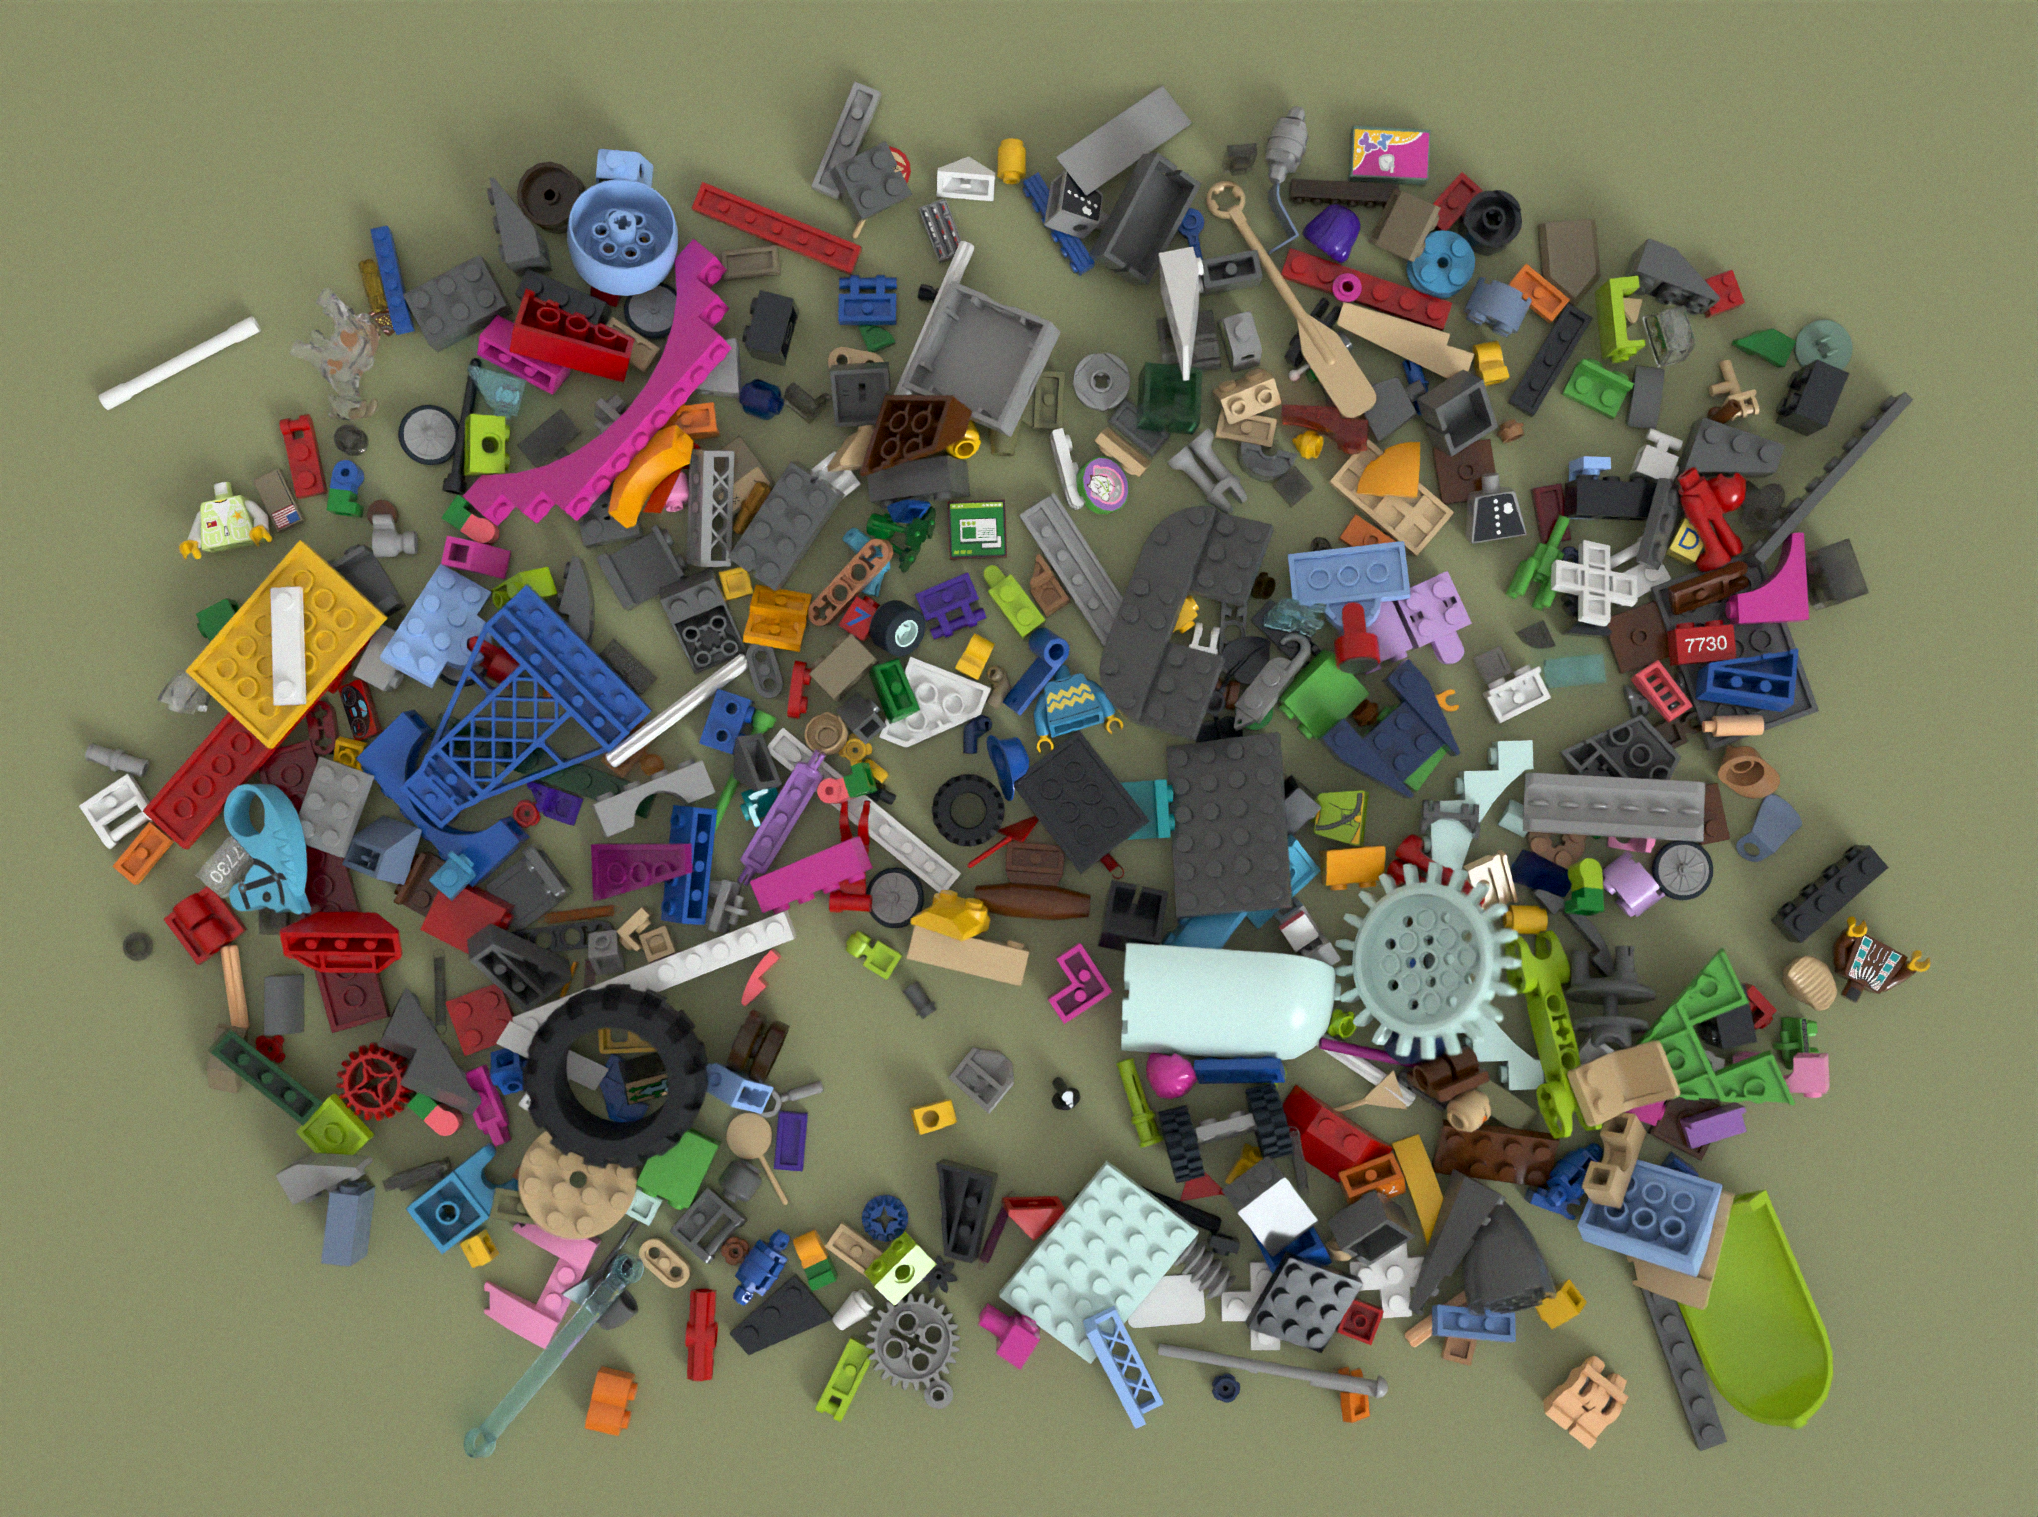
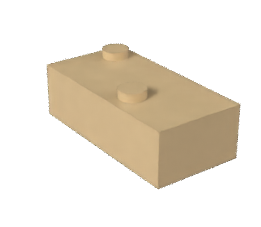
[907,925,1029,986]

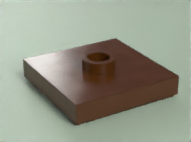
[1432,439,1496,505]
[1606,601,1669,674]

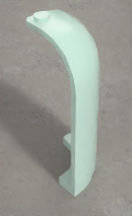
[1121,943,1341,1060]

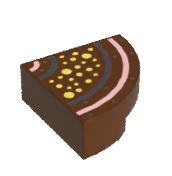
[368,306,395,337]

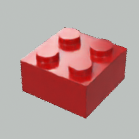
[1704,269,1745,319]
[1336,1298,1384,1345]

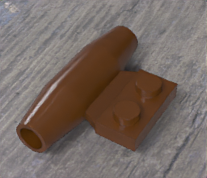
[974,842,1091,921]

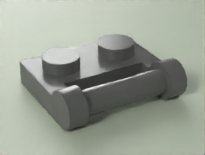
[670,1186,748,1264]

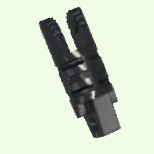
[1284,297,1342,368]

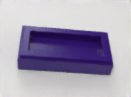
[774,1110,808,1172]

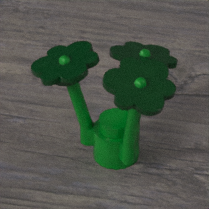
[866,506,936,573]

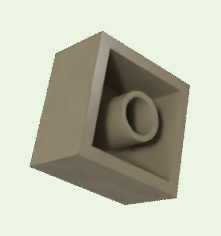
[809,634,879,702]

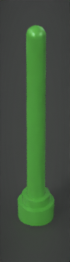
[714,708,777,832]

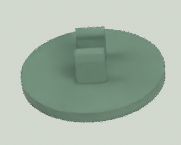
[1794,320,1852,370]

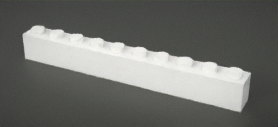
[512,911,797,1033]

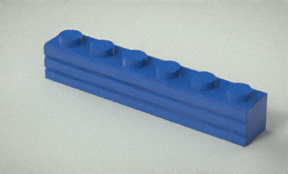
[1022,172,1095,276]
[370,225,415,335]

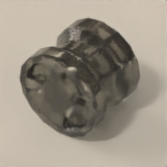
[334,424,369,456]

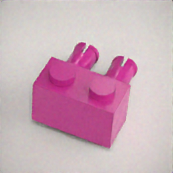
[978,1303,1040,1370]

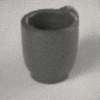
[592,1279,638,1331]

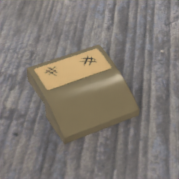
[713,435,776,516]

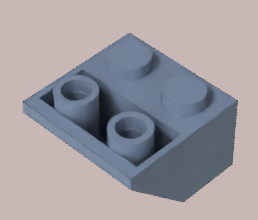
[342,816,422,885]

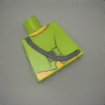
[1307,790,1369,847]

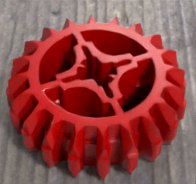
[336,1042,415,1121]

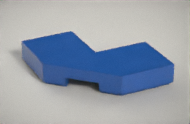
[599,1053,650,1122]

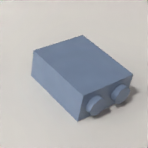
[321,1180,376,1267]

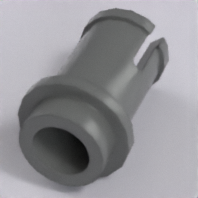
[902,981,937,1019]

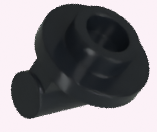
[1052,1077,1081,1111]

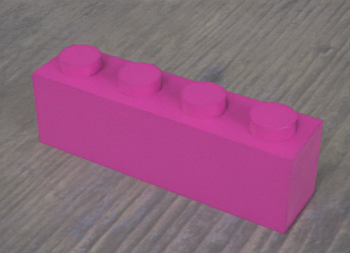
[750,836,873,915]

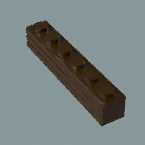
[1289,179,1399,209]

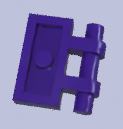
[915,572,987,640]

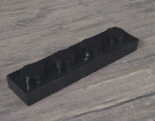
[1507,303,1593,417]

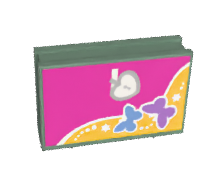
[1348,125,1431,185]

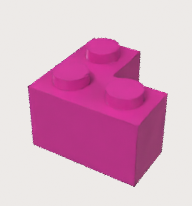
[1048,941,1113,1024]

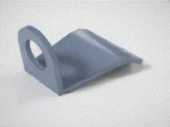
[1267,182,1299,255]
[1736,794,1802,862]

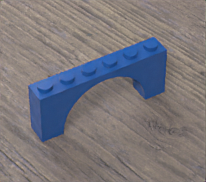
[356,709,530,887]

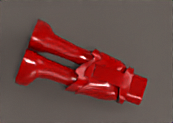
[1677,467,1744,572]
[1387,834,1485,907]

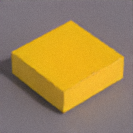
[718,567,754,601]

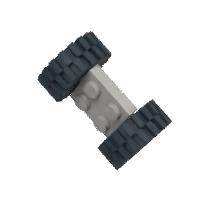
[1158,1082,1293,1184]

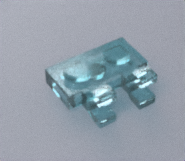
[1263,599,1327,637]

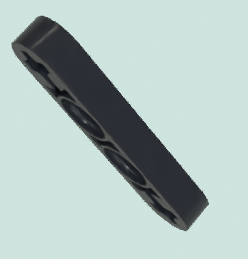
[510,920,615,952]

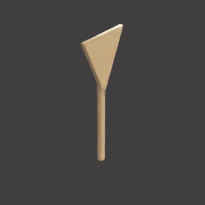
[1334,1070,1407,1113]

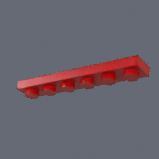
[692,182,862,275]
[1281,248,1452,331]

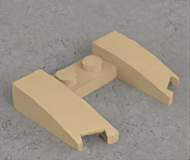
[1627,1190,1735,1310]

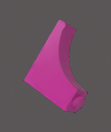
[1725,532,1809,625]

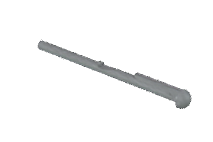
[1158,1343,1388,1398]

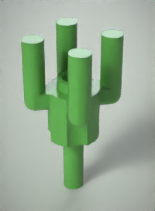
[1505,515,1570,611]

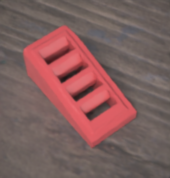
[1630,660,1693,723]

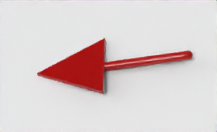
[967,816,1039,868]

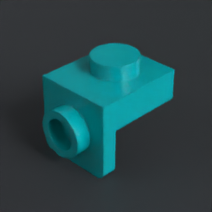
[739,787,779,828]

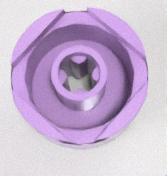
[1602,851,1665,918]

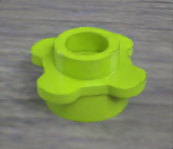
[1327,1009,1356,1039]

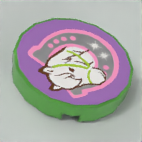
[1076,457,1129,515]

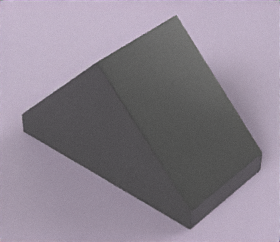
[733,733,782,791]

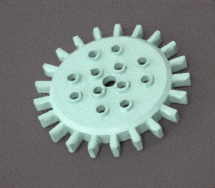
[1334,862,1521,1059]

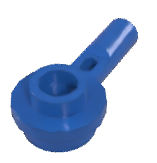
[1178,208,1204,260]

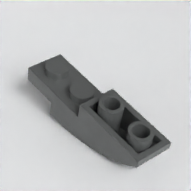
[556,556,595,647]

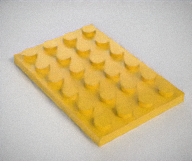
[185,540,388,749]

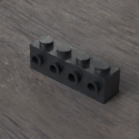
[1771,845,1889,943]

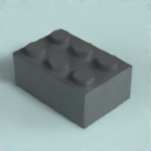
[403,255,514,352]

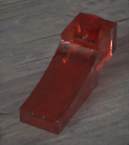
[1281,404,1369,454]

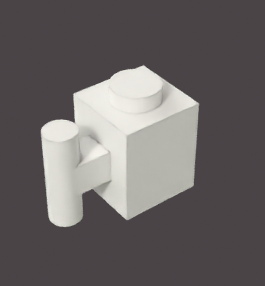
[1629,428,1683,483]

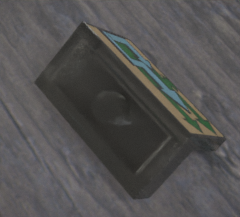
[618,1052,668,1105]

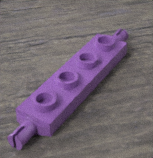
[737,749,826,886]

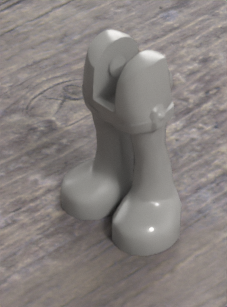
[1167,428,1247,514]

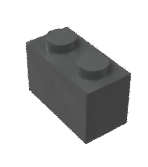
[1199,249,1263,296]

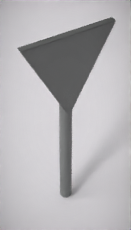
[561,1221,638,1313]

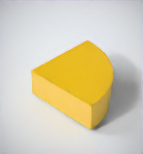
[863,758,889,783]

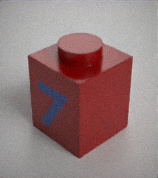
[838,596,880,643]

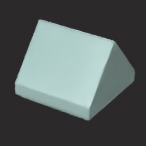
[1497,799,1528,837]

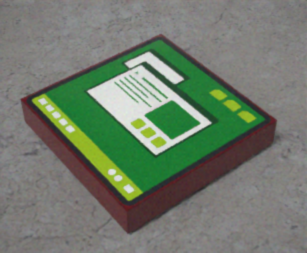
[948,499,1007,560]

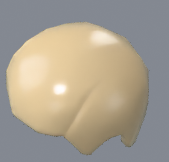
[804,712,848,756]

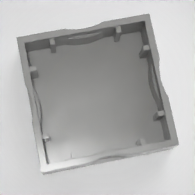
[902,281,1061,437]

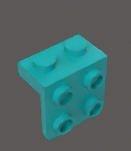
[1121,779,1175,840]

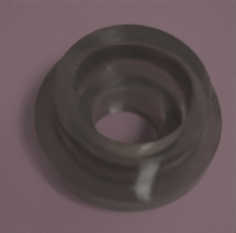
[123,932,153,961]

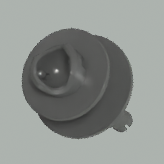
[1565,945,1656,1048]

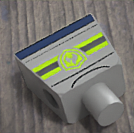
[1217,311,1262,373]

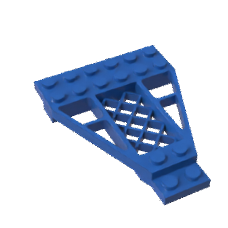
[399,584,652,829]

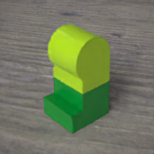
[1564,858,1604,916]

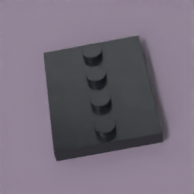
[1014,730,1150,874]

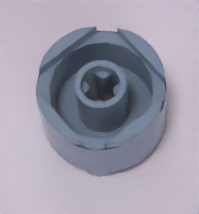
[1464,277,1532,338]

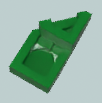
[1732,328,1796,368]

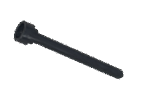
[442,358,482,495]

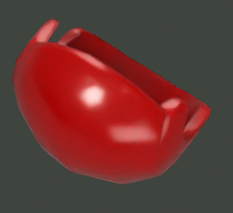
[1707,472,1746,513]

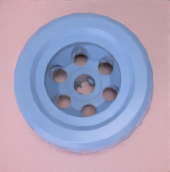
[567,179,678,296]

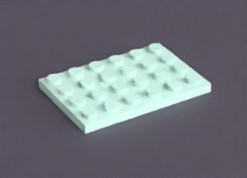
[999,1160,1199,1364]

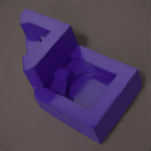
[527,781,583,826]

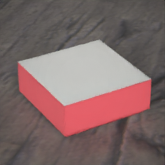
[1278,911,1319,952]

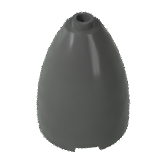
[1462,1201,1557,1316]

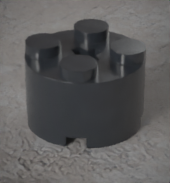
[1457,190,1522,256]

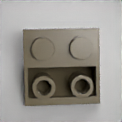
[1368,189,1440,262]

